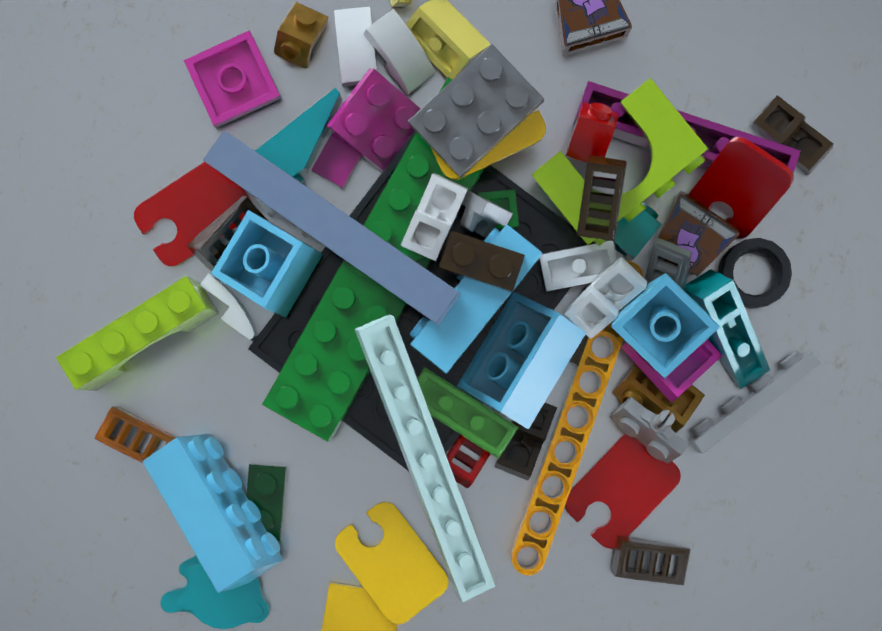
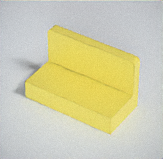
[406,0,490,79]

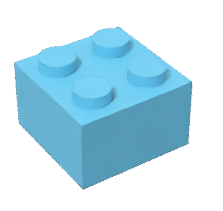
[211,210,323,318]

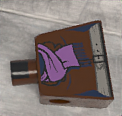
[555,0,632,55]
[658,190,740,276]

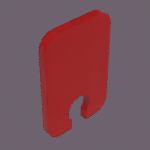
[688,137,794,239]
[134,162,252,267]
[564,434,681,549]

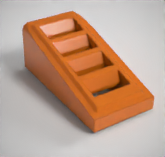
[94,406,176,463]

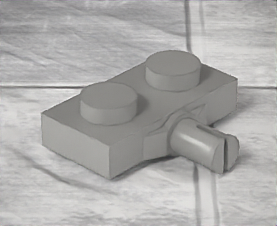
[610,397,689,464]

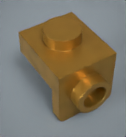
[274,2,329,68]

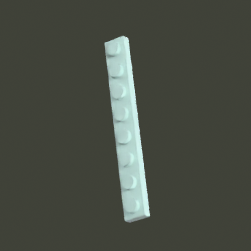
[355,314,495,602]

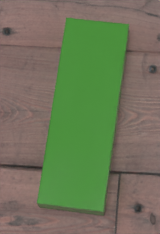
[417,367,519,459]

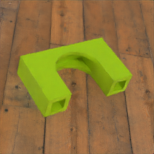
[531,77,708,246]
[55,276,219,391]

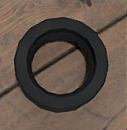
[718,238,792,309]

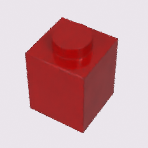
[566,102,619,163]

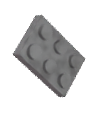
[408,44,544,179]

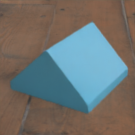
[611,273,720,378]

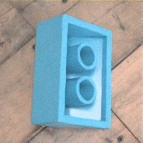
[457,291,586,429]

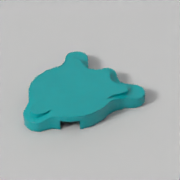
[160,555,270,629]

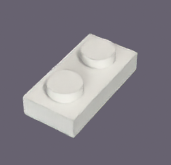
[540,241,617,292]

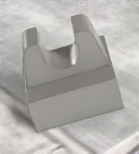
[460,190,513,238]

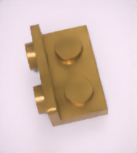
[613,363,705,433]

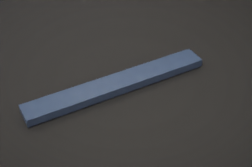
[203,130,461,326]

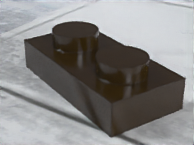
[439,231,525,293]

